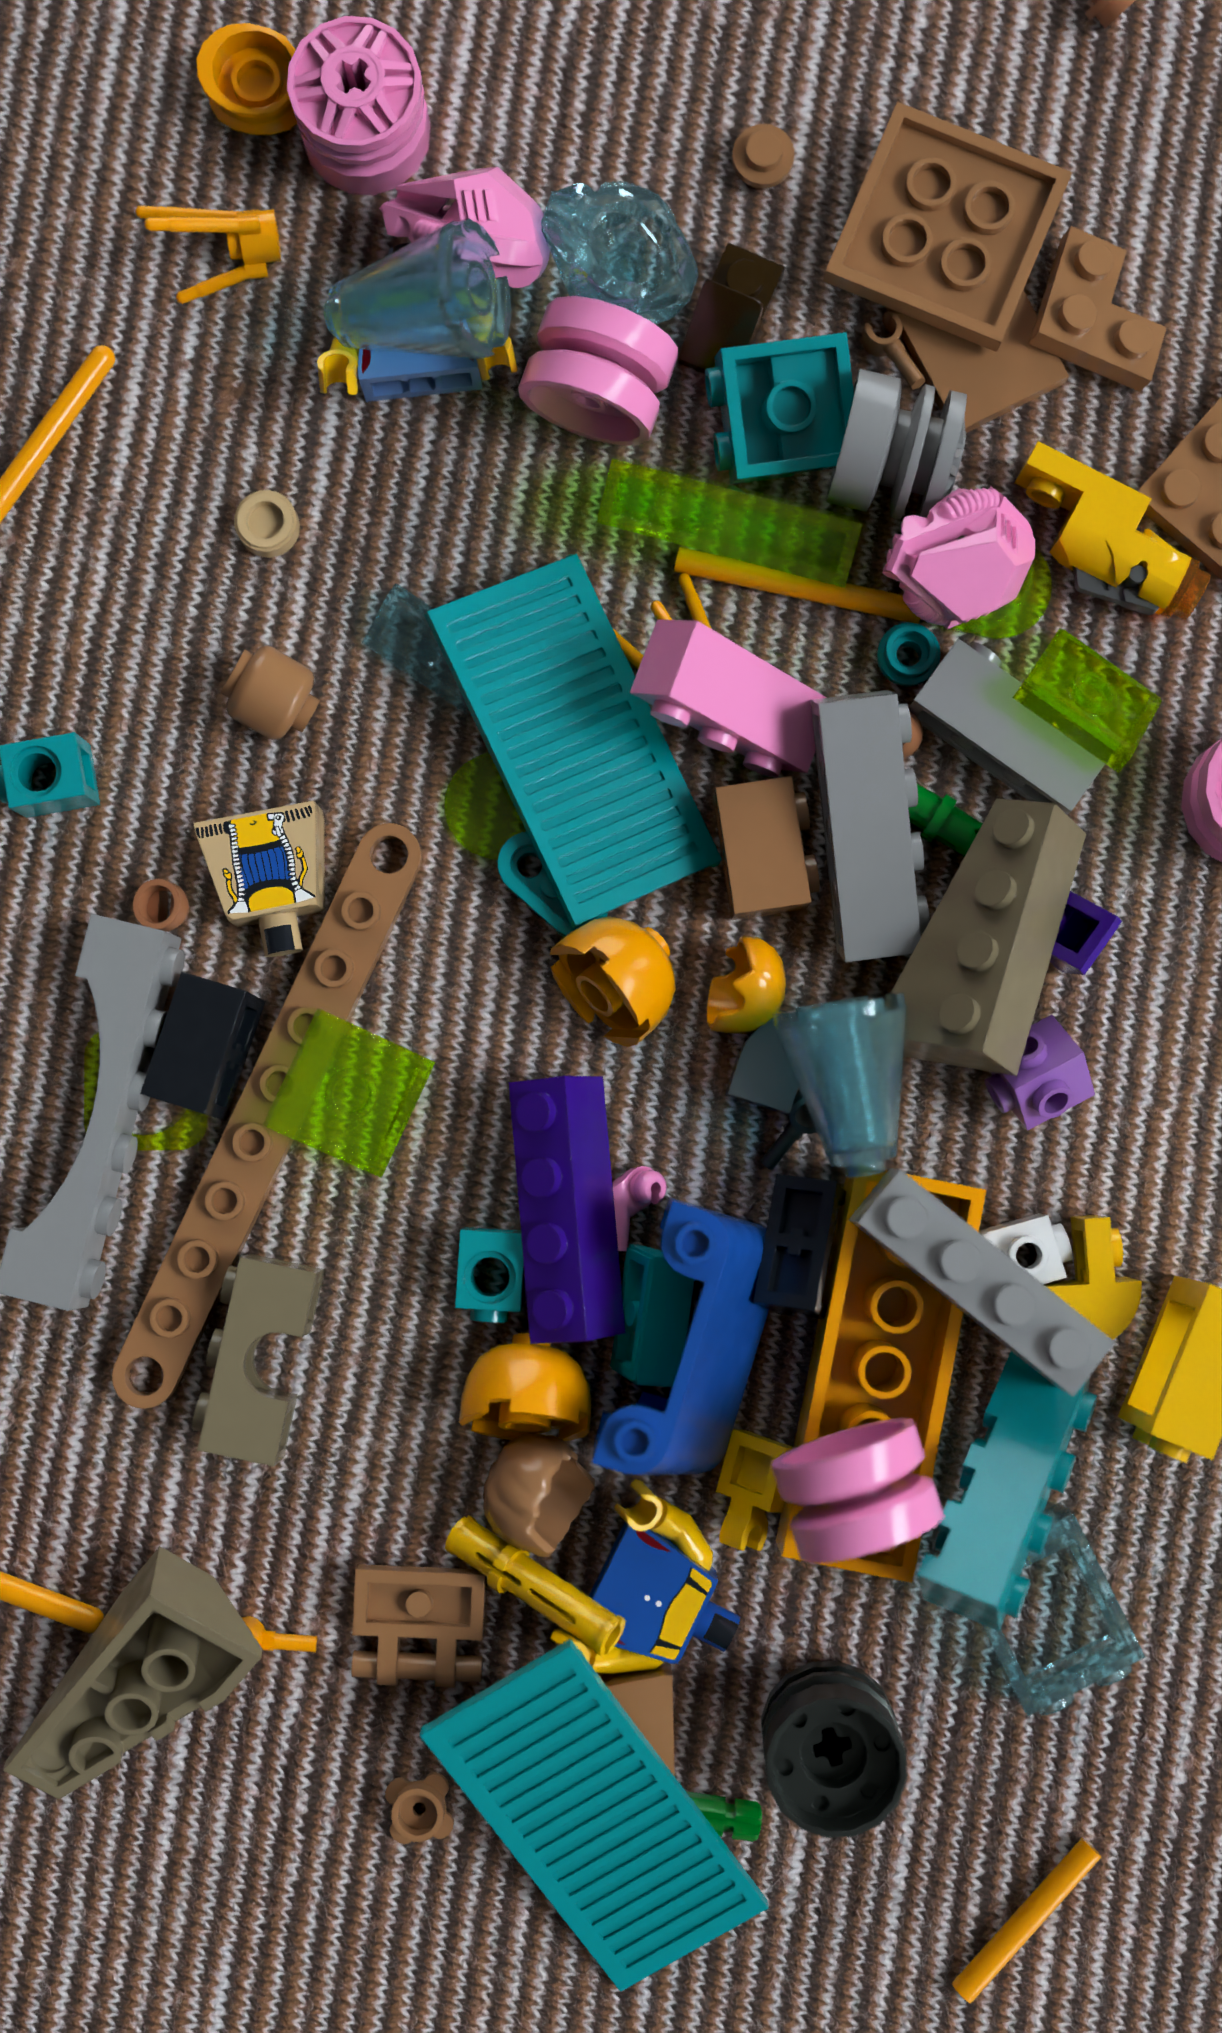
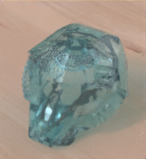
[541,181,699,325]

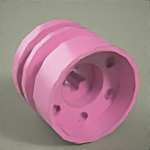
[287,16,430,195]

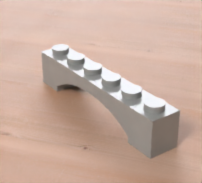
[0,914,185,1311]

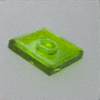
[1012,628,1162,773]
[263,1008,436,1178]

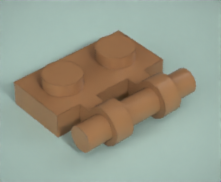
[351,1564,486,1688]

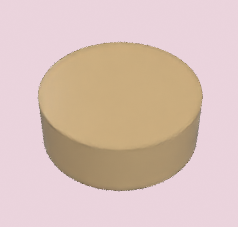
[234,490,300,558]

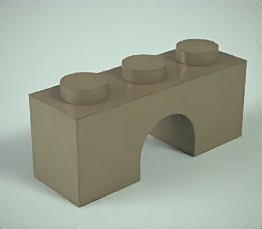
[192,1254,325,1467]

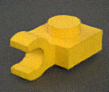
[716,1429,794,1551]

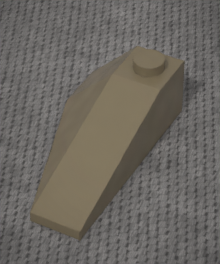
[3,1546,262,1799]

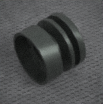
[761,1661,907,1838]

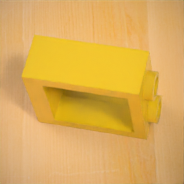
[1118,1275,1222,1463]

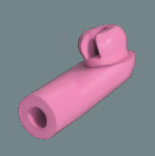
[612,1166,667,1251]

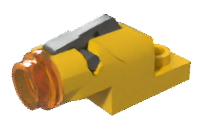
[1015,441,1211,620]

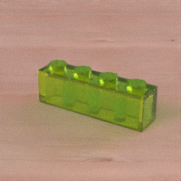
[596,455,863,588]

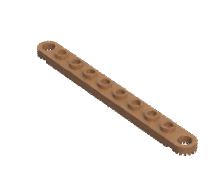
[112,823,423,1409]

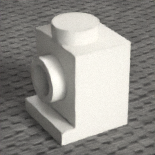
[979,1213,1073,1284]

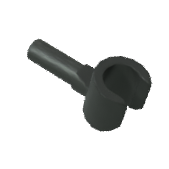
[760,1085,832,1170]

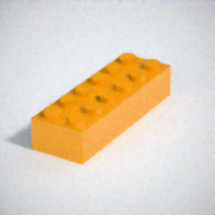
[776,1163,986,1583]

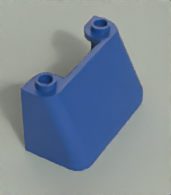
[592,1197,769,1475]

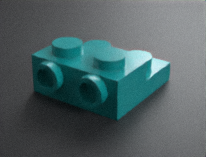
[705,332,854,485]

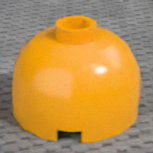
[550,916,676,1047]
[459,1333,591,1441]

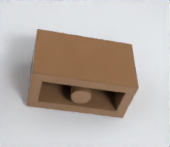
[713,776,820,921]

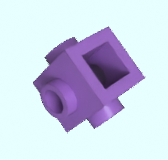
[985,1015,1095,1131]

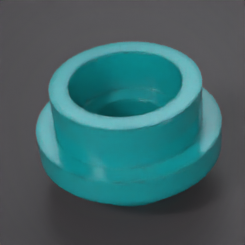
[877,623,941,687]

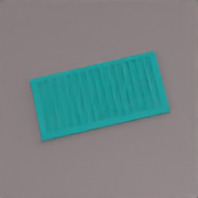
[424,554,722,928]
[419,1638,768,1992]

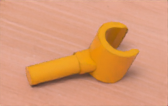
[242,1616,317,1653]

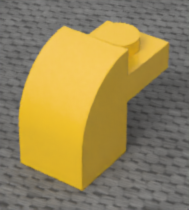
[1043,1215,1142,1340]

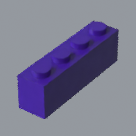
[509,1076,625,1344]

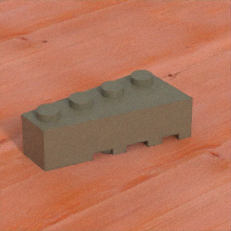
[869,798,1086,1076]

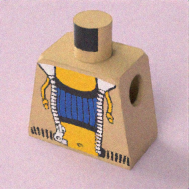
[194,801,325,957]

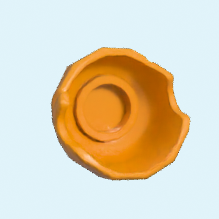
[707,935,786,1034]

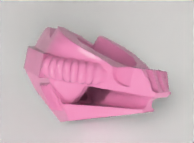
[379,167,550,288]
[882,486,1035,630]

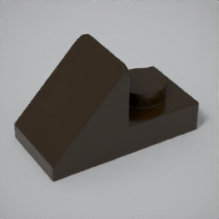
[678,242,785,374]

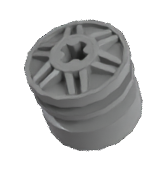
[826,368,967,520]

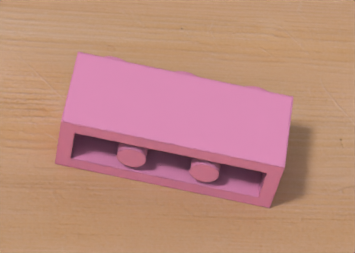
[630,620,827,778]

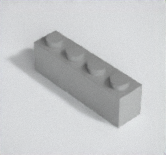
[810,690,930,962]
[849,1168,1115,1396]

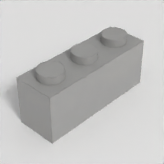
[909,638,1116,814]

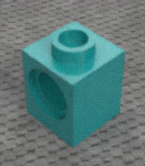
[0,732,100,818]
[455,1227,525,1322]

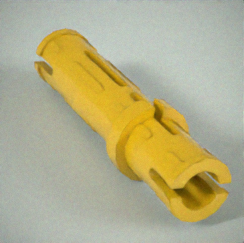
[445,1515,626,1657]

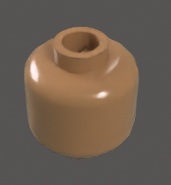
[220,645,320,740]

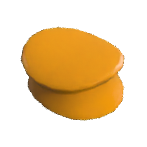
[196,23,297,135]

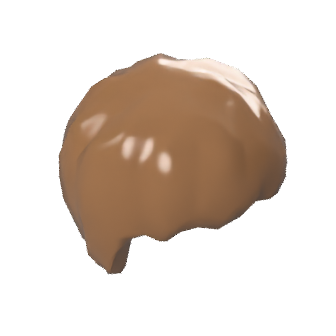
[483,1433,595,1557]

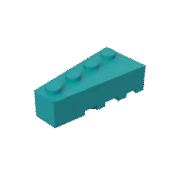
[917,1351,1098,1632]

